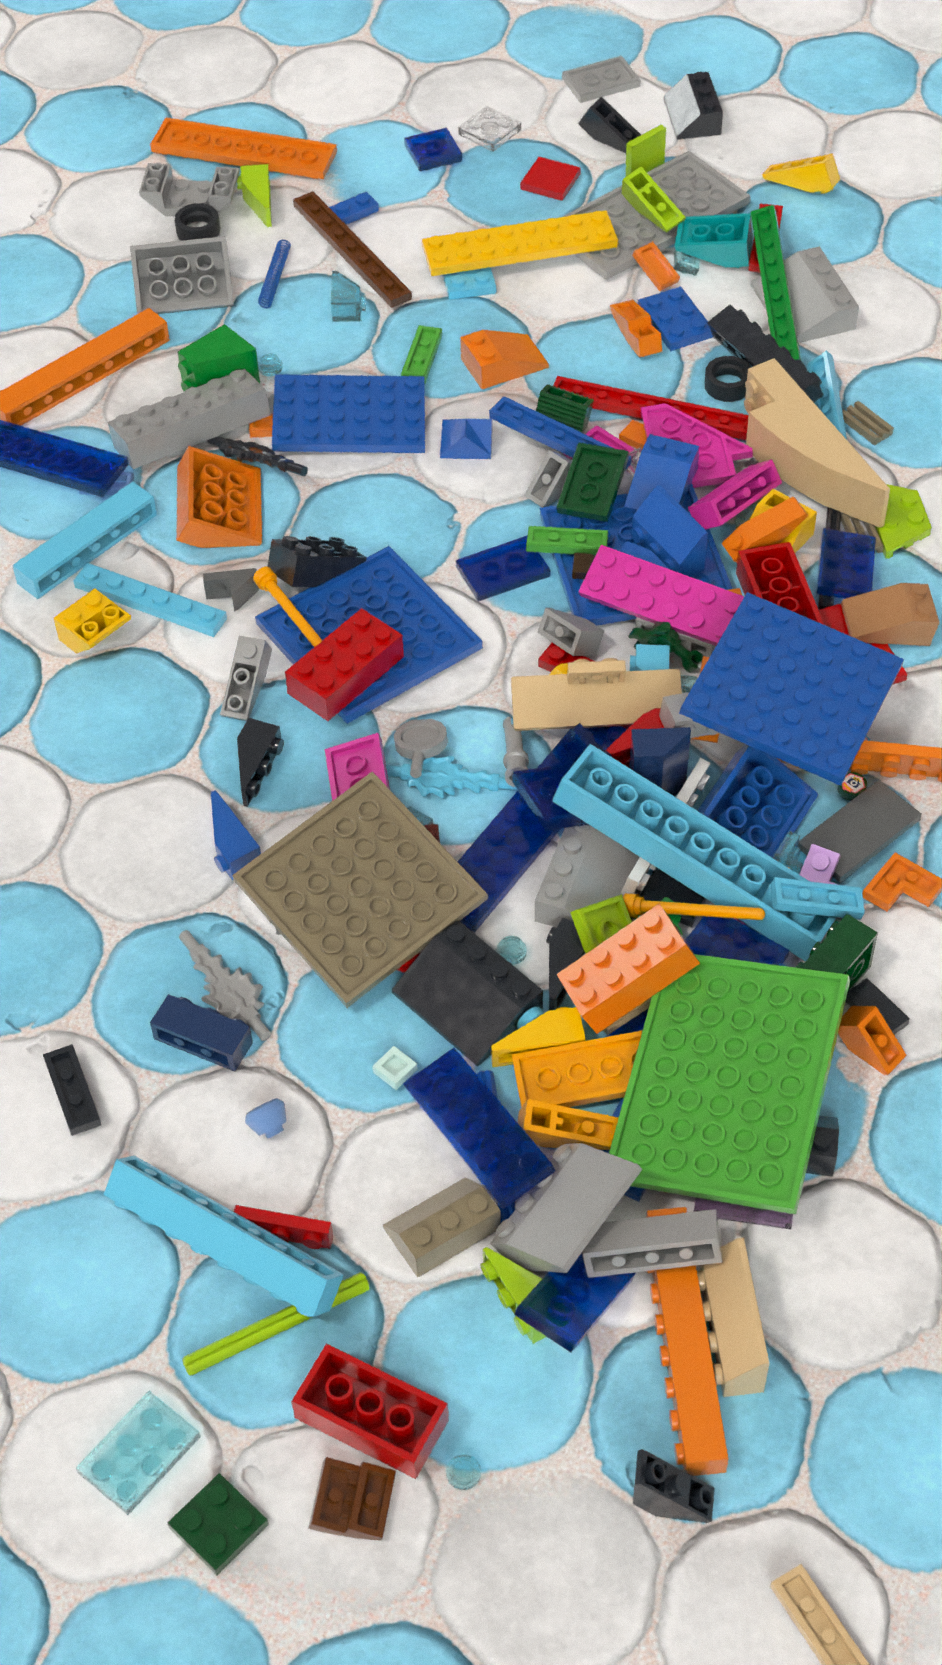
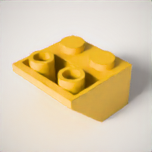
[750,489,817,553]
[54,588,131,653]

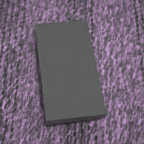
[797,780,922,883]

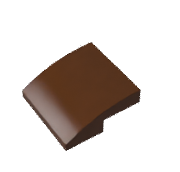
[308,1457,396,1541]

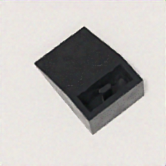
[267,536,367,587]

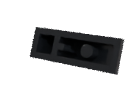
[578,96,641,153]
[546,918,585,1011]

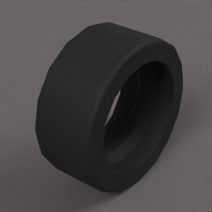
[174,203,220,241]
[705,356,751,402]

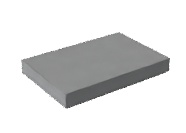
[562,56,641,103]

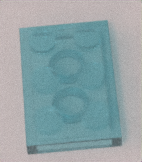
[76,1391,201,1515]

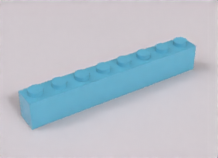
[104,1155,344,1317]

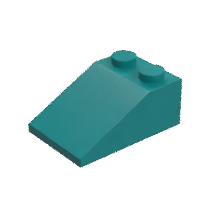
[675,213,753,268]

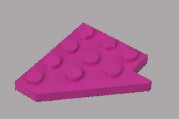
[641,404,753,488]

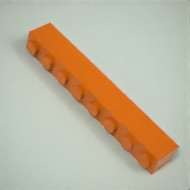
[0,308,170,432]
[646,1207,729,1476]

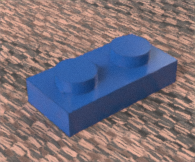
[329,191,379,225]

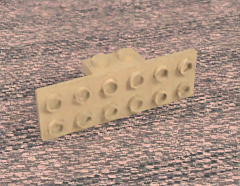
[511,658,682,731]

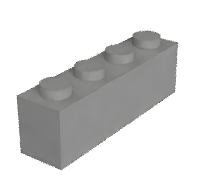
[582,1209,722,1278]

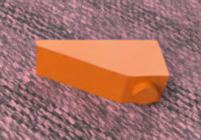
[721,497,809,563]

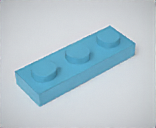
[771,877,865,920]

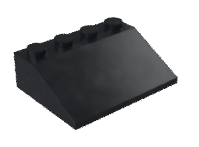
[392,920,543,1067]

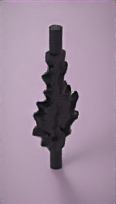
[207,436,308,476]

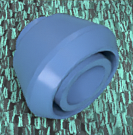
[245,1098,287,1139]

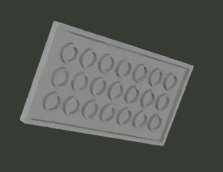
[562,151,750,280]

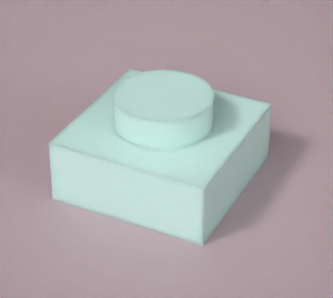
[373,1046,417,1090]

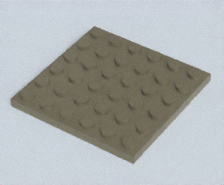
[232,771,488,1008]

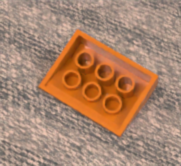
[176,446,262,548]

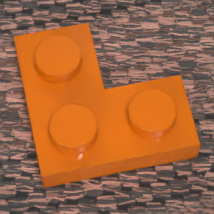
[862,852,942,912]

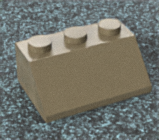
[383,1177,501,1278]

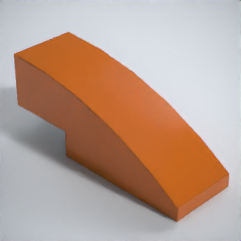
[610,299,663,357]

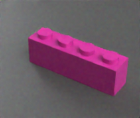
[688,459,782,530]

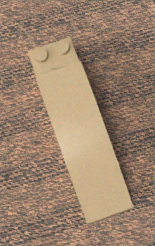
[744,358,890,528]

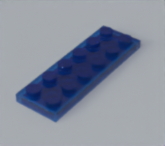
[0,420,129,497]
[403,1048,556,1210]

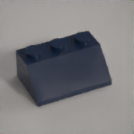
[629,727,691,797]

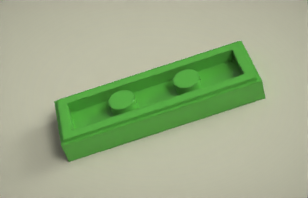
[401,325,443,383]
[526,526,608,555]

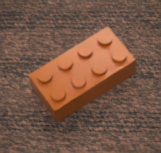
[557,904,700,1034]

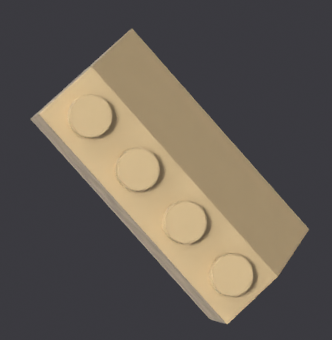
[697,1238,769,1397]

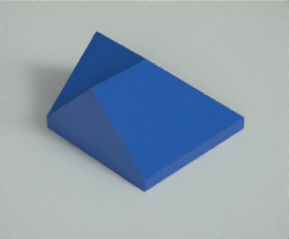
[440,419,493,459]

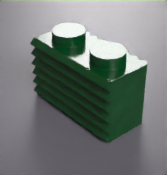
[536,384,594,433]

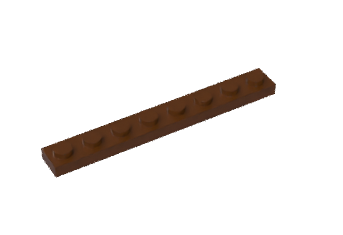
[293,191,412,308]

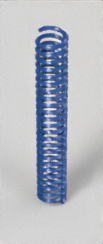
[258,240,291,308]

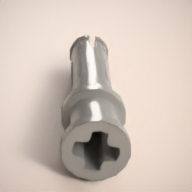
[503,717,531,787]

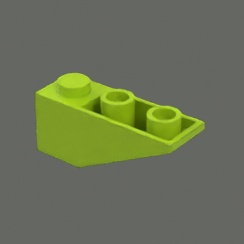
[480,1247,568,1344]

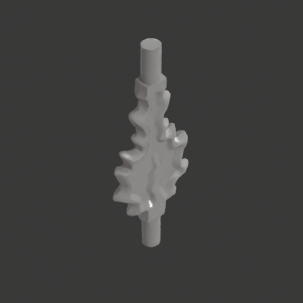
[179,930,271,1041]

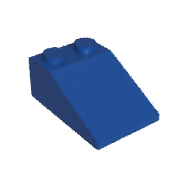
[624,434,699,513]

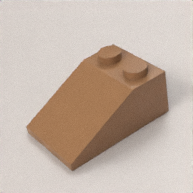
[841,583,940,646]

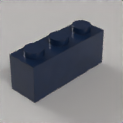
[150,994,253,1072]

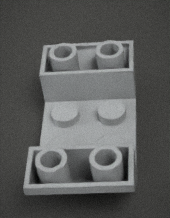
[139,163,239,217]

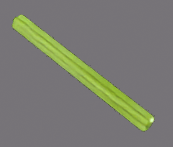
[182,1272,369,1375]

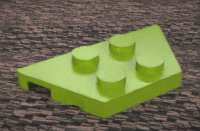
[875,484,932,559]

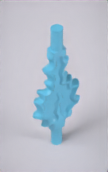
[386,756,522,798]

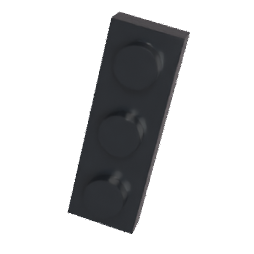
[43,1044,102,1136]

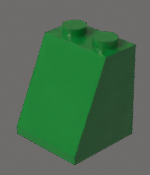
[177,324,260,392]

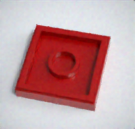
[520,156,581,201]

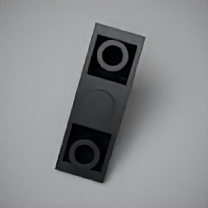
[632,1449,715,1523]

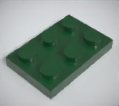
[556,442,629,522]

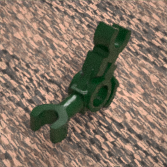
[628,621,703,673]

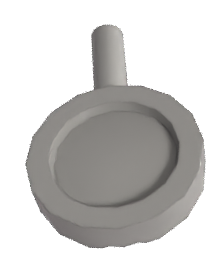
[394,719,448,778]

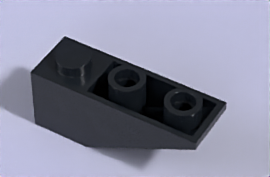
[237,718,284,807]

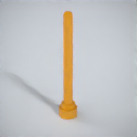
[253,566,322,647]
[623,893,765,920]

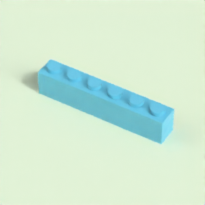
[12,482,157,599]

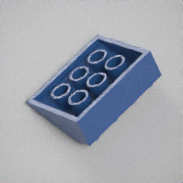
[697,745,818,861]

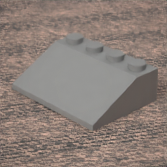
[130,236,234,314]
[750,246,859,343]
[535,813,649,927]
[490,1143,642,1273]

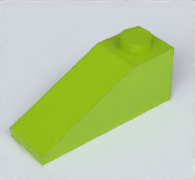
[237,164,272,227]
[621,166,686,233]

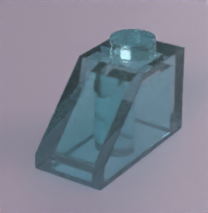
[331,271,366,322]

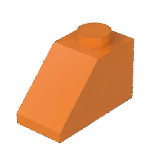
[838,1006,907,1075]

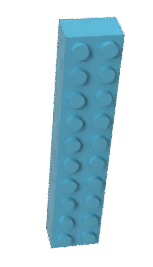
[553,744,836,962]

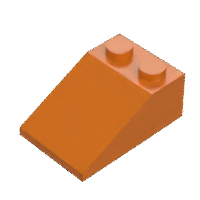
[460,330,549,389]

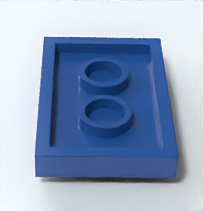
[637,286,713,351]

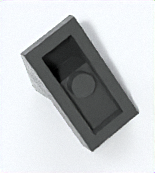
[203,568,259,611]

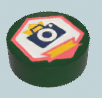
[837,772,867,801]

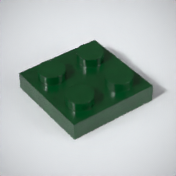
[167,1473,269,1575]

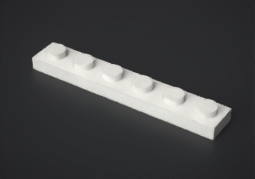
[621,757,710,895]

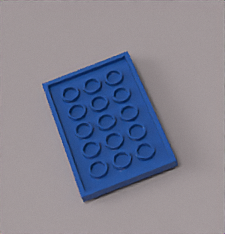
[272,374,425,453]

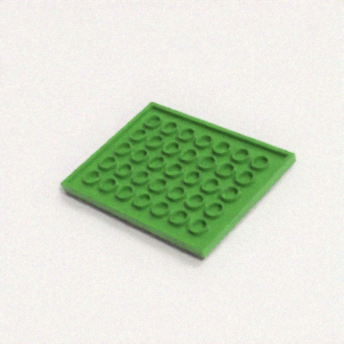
[609,954,850,1214]

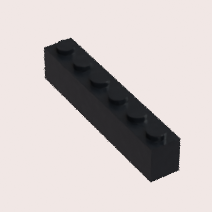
[707,304,823,403]

